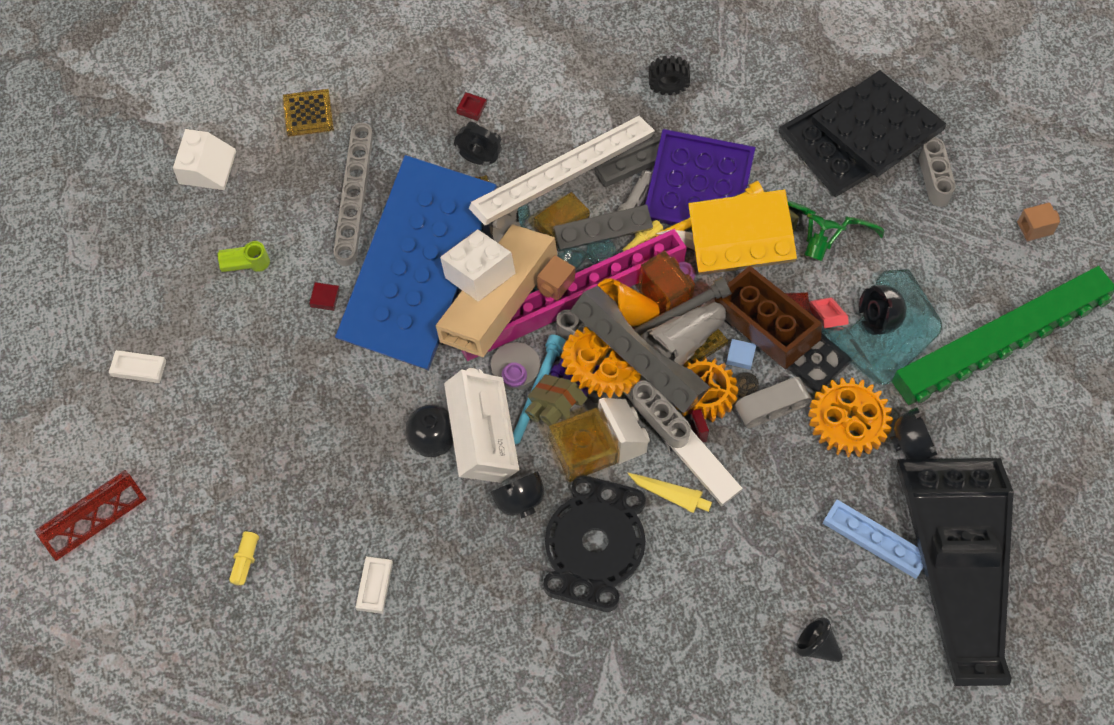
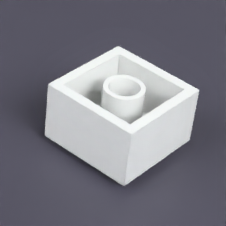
[440,229,516,302]

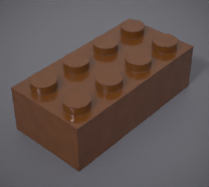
[714,266,822,370]

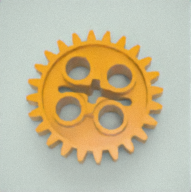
[561,327,642,398]
[808,377,893,457]

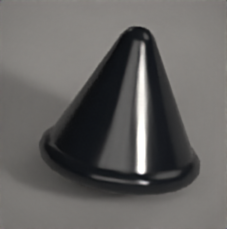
[796,617,843,662]

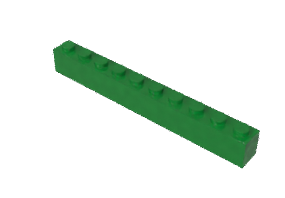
[892,266,1114,406]

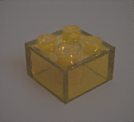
[549,408,618,483]

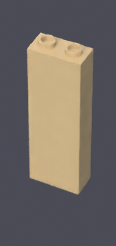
[436,224,558,357]

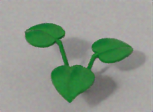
[787,200,884,261]

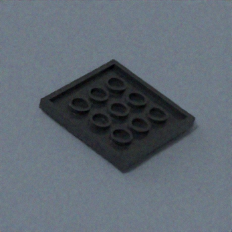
[811,70,946,177]
[779,86,873,197]

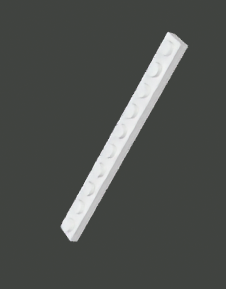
[469,116,655,225]

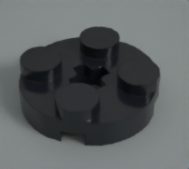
[454,122,501,165]

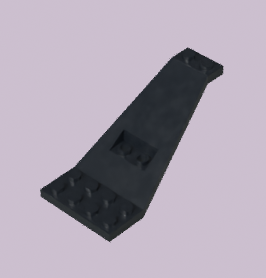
[896,458,1014,686]

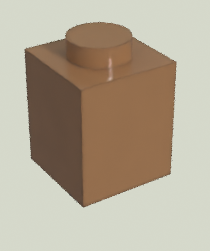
[1017,202,1060,241]
[537,255,575,301]

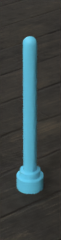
[513,334,566,444]

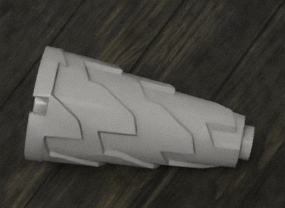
[641,302,726,366]

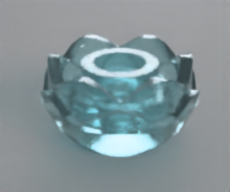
[587,240,616,264]

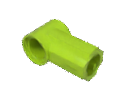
[218,241,270,272]

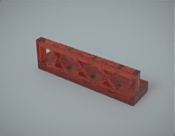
[34,470,147,561]

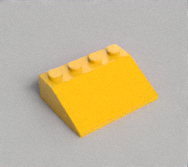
[688,189,797,275]

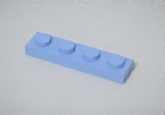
[822,500,923,579]

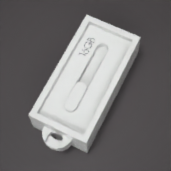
[444,368,519,483]

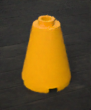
[597,278,660,327]

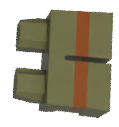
[525,374,588,427]

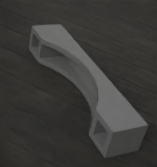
[570,286,710,413]

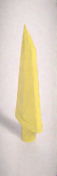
[628,473,712,513]

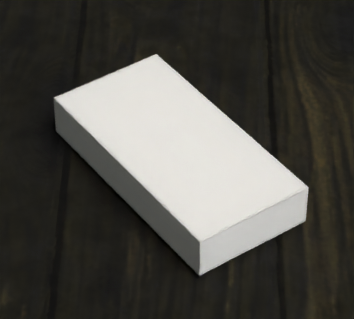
[109,350,166,383]
[356,556,393,614]

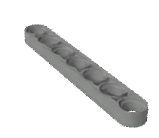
[334,123,373,266]

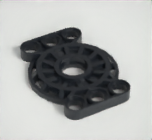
[543,475,646,612]

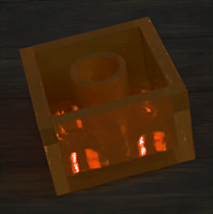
[638,250,695,315]

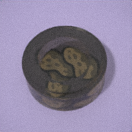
[735,372,759,398]

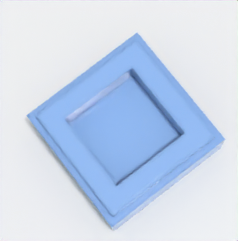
[726,339,756,370]

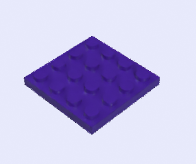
[645,129,756,229]

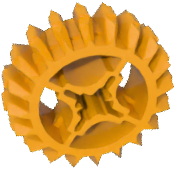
[675,356,739,423]

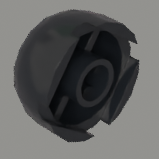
[859,285,907,335]
[406,405,453,457]
[890,407,938,460]
[490,471,544,519]

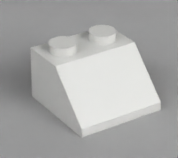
[173,129,236,190]
[597,398,650,464]

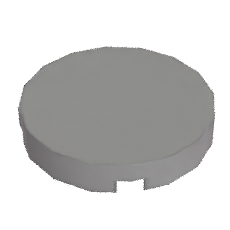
[490,342,541,390]

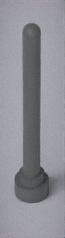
[634,277,732,336]

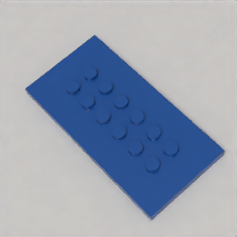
[335,155,497,371]

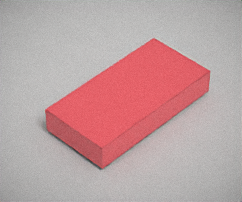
[809,297,848,328]

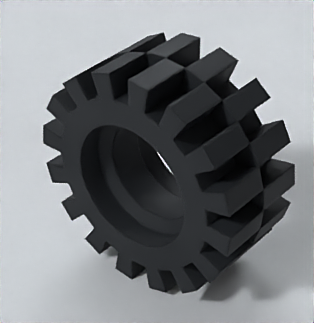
[649,55,690,95]

